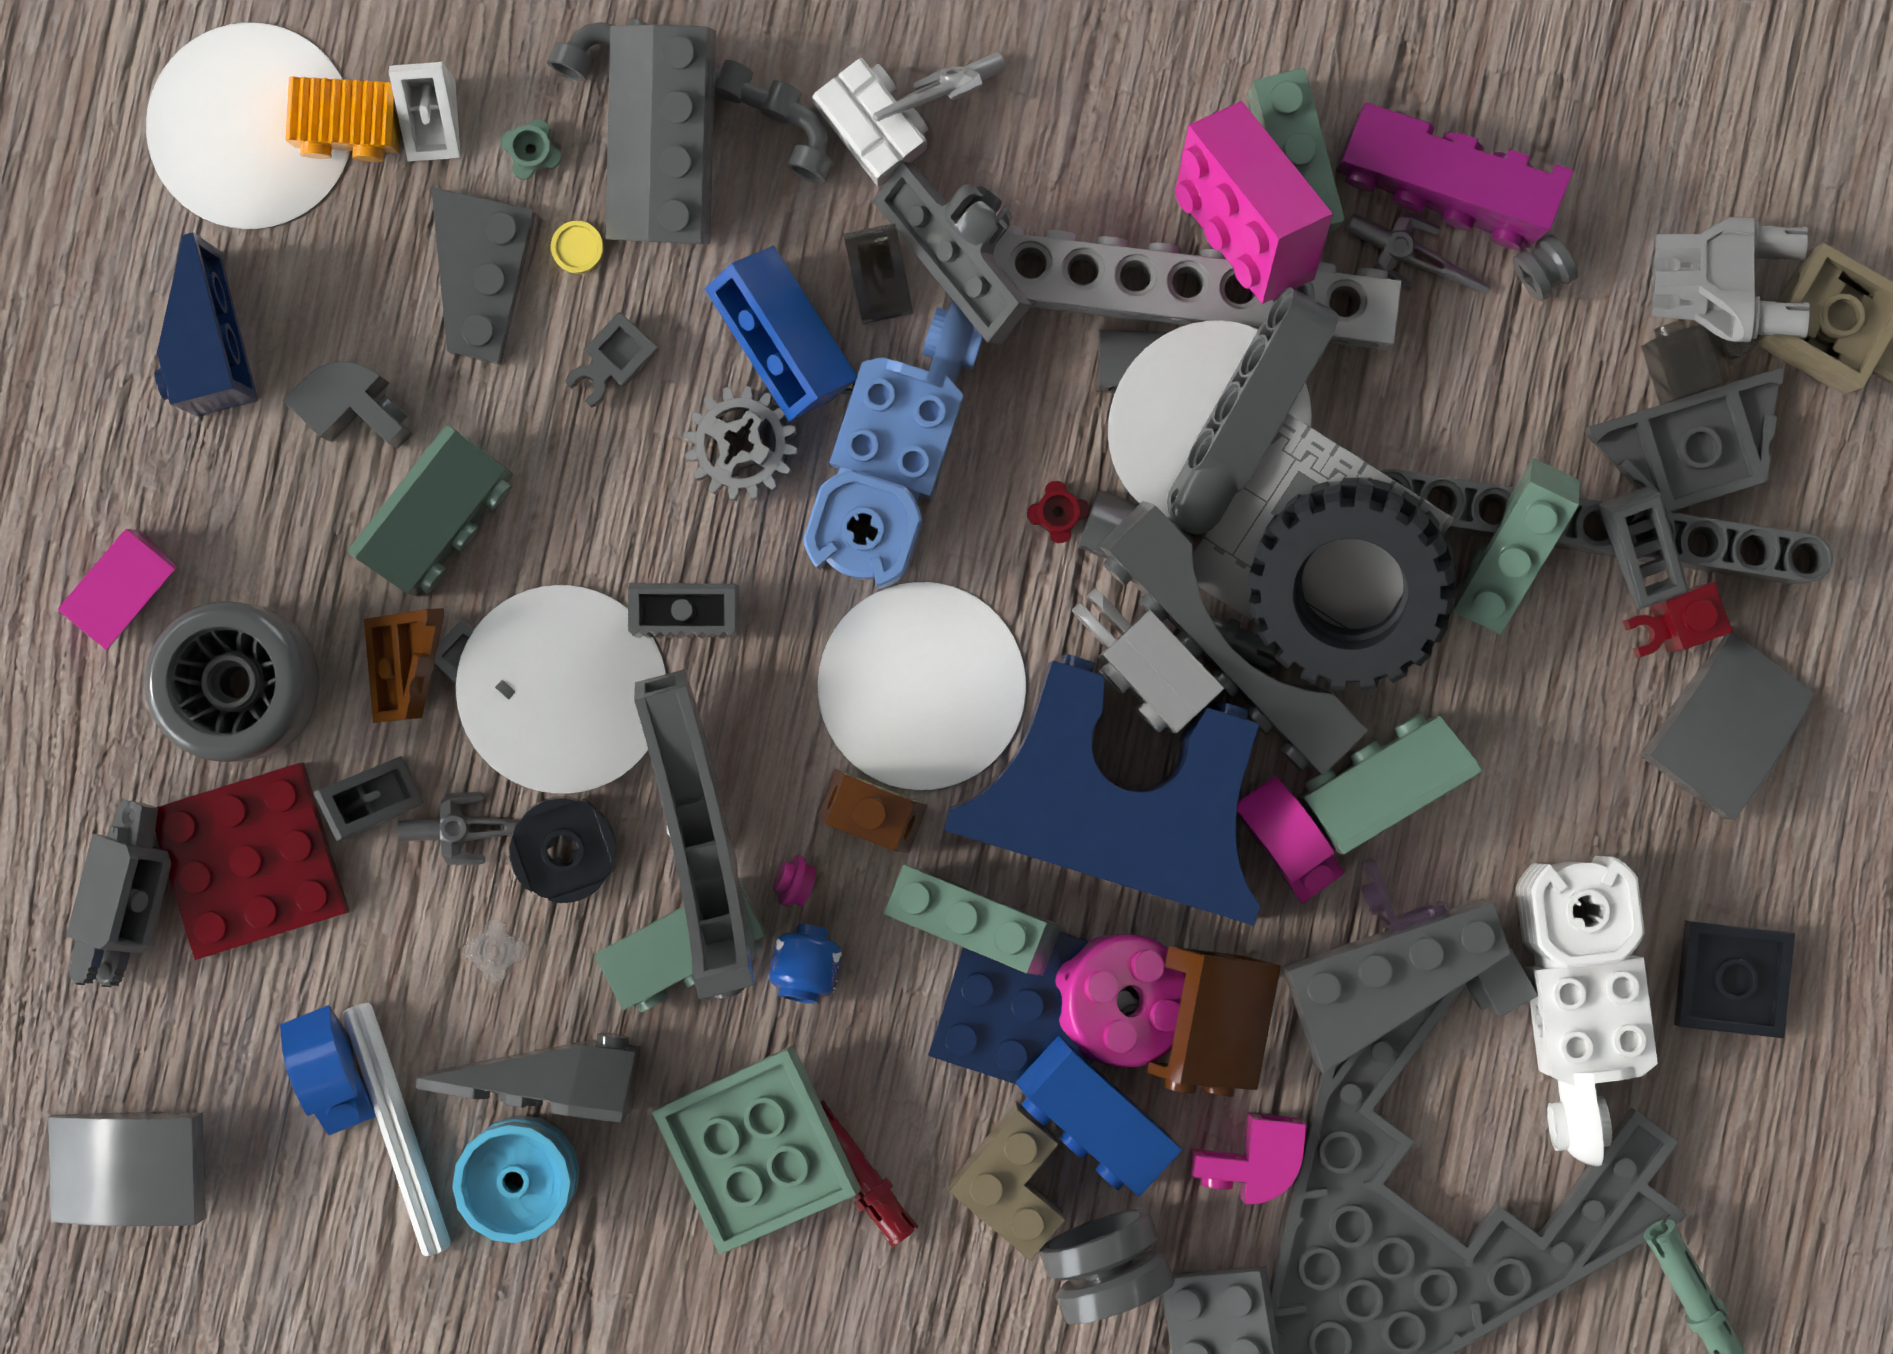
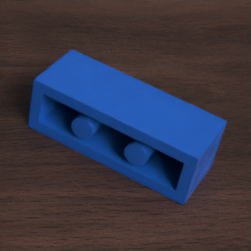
[704,246,857,422]
[1016,1036,1182,1197]

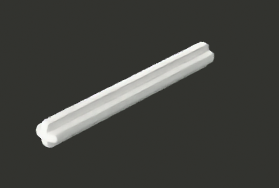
[343,1003,451,1256]

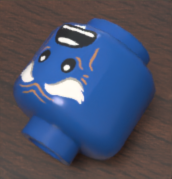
[769,924,843,1004]

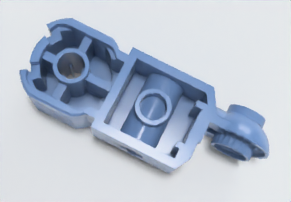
[803,300,983,589]

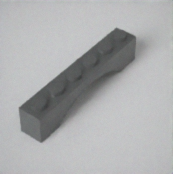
[1098,501,1368,775]

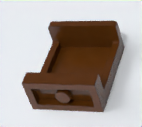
[1147,946,1281,1097]

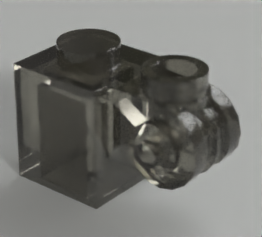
[1641,319,1760,405]

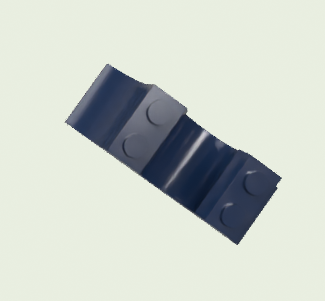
[944,654,1260,926]

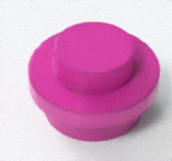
[773,855,816,907]

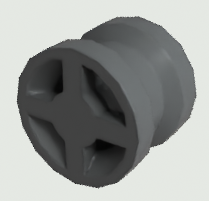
[1513,234,1578,301]

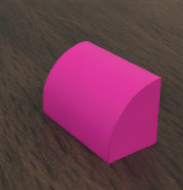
[57,529,177,650]

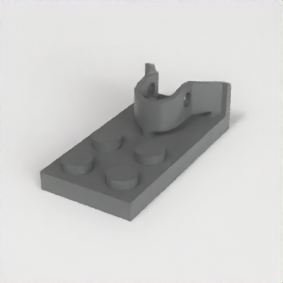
[1162,1266,1280,1354]

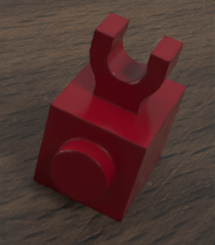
[1622,582,1733,658]

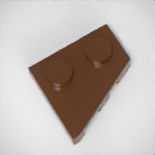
[364,608,444,723]

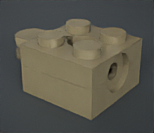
[1753,242,1893,395]

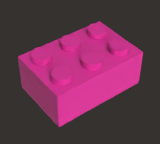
[1175,101,1333,304]

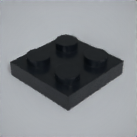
[1674,920,1795,1038]

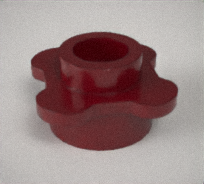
[1027,481,1089,543]

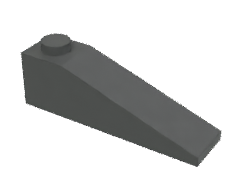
[416,1033,641,1123]

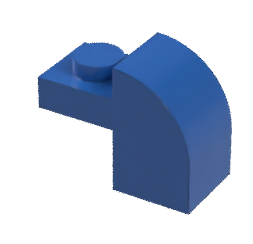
[280,1005,376,1136]

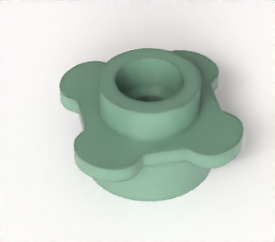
[501,119,562,180]

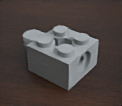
[1072,588,1224,733]

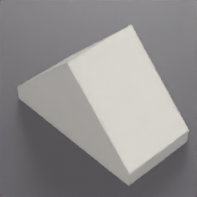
[388,62,460,162]

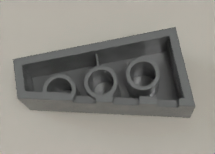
[1282,899,1511,1073]

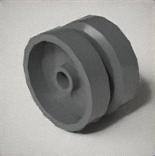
[1039,1208,1175,1324]

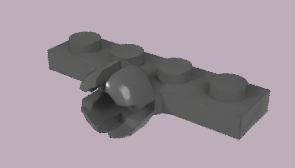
[873,161,1032,345]

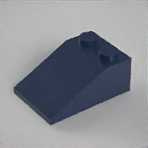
[154,232,258,417]

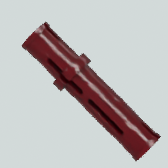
[820,1099,919,1247]

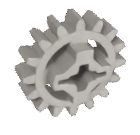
[683,386,798,501]

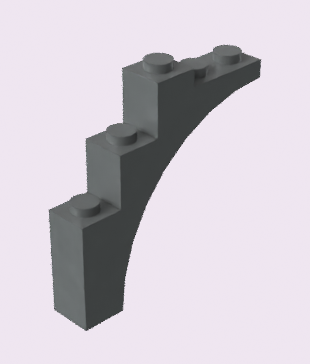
[634,669,756,1000]

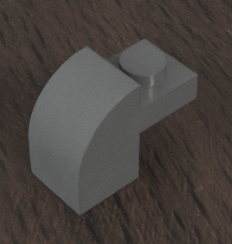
[282,362,412,448]

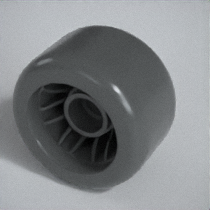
[144,601,320,762]

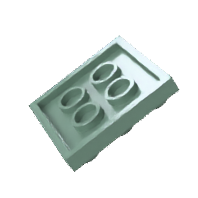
[651,1046,862,1255]

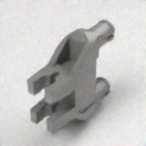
[1651,217,1810,342]

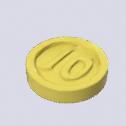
[551,221,604,274]

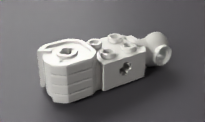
[1516,856,1658,1166]

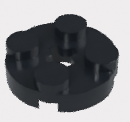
[509,796,616,903]

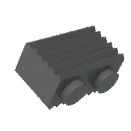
[628,583,740,639]

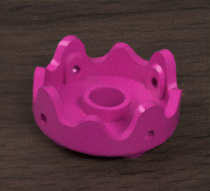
[1056,934,1186,1067]

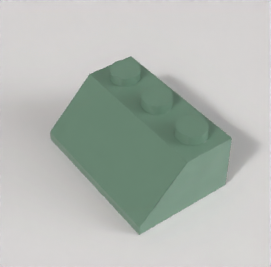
[347,424,513,597]
[1297,713,1483,854]

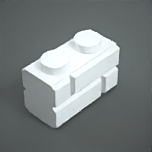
[812,58,929,187]

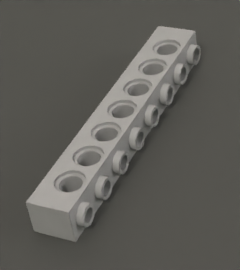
[993,225,1401,351]

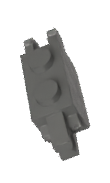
[66,799,172,988]

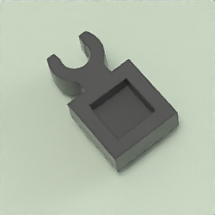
[565,311,659,408]

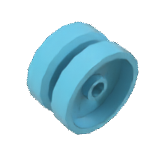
[452,1115,580,1243]

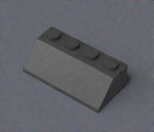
[605,24,716,244]

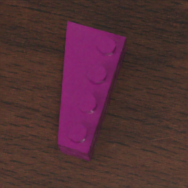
[1336,103,1574,250]

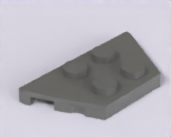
[1584,367,1784,512]

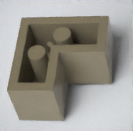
[949,1102,1065,1261]

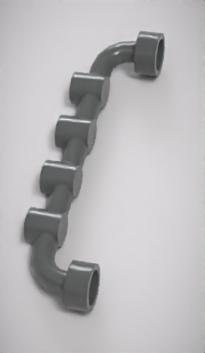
[547,19,833,184]

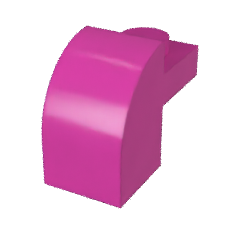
[1236,775,1345,904]
[1189,1112,1306,1204]

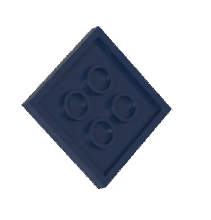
[928,932,1092,1085]

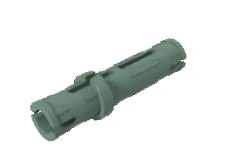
[1643,1219,1746,1354]

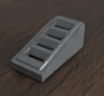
[1599,488,1689,610]

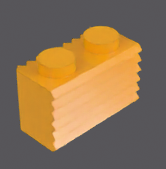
[285,76,401,162]

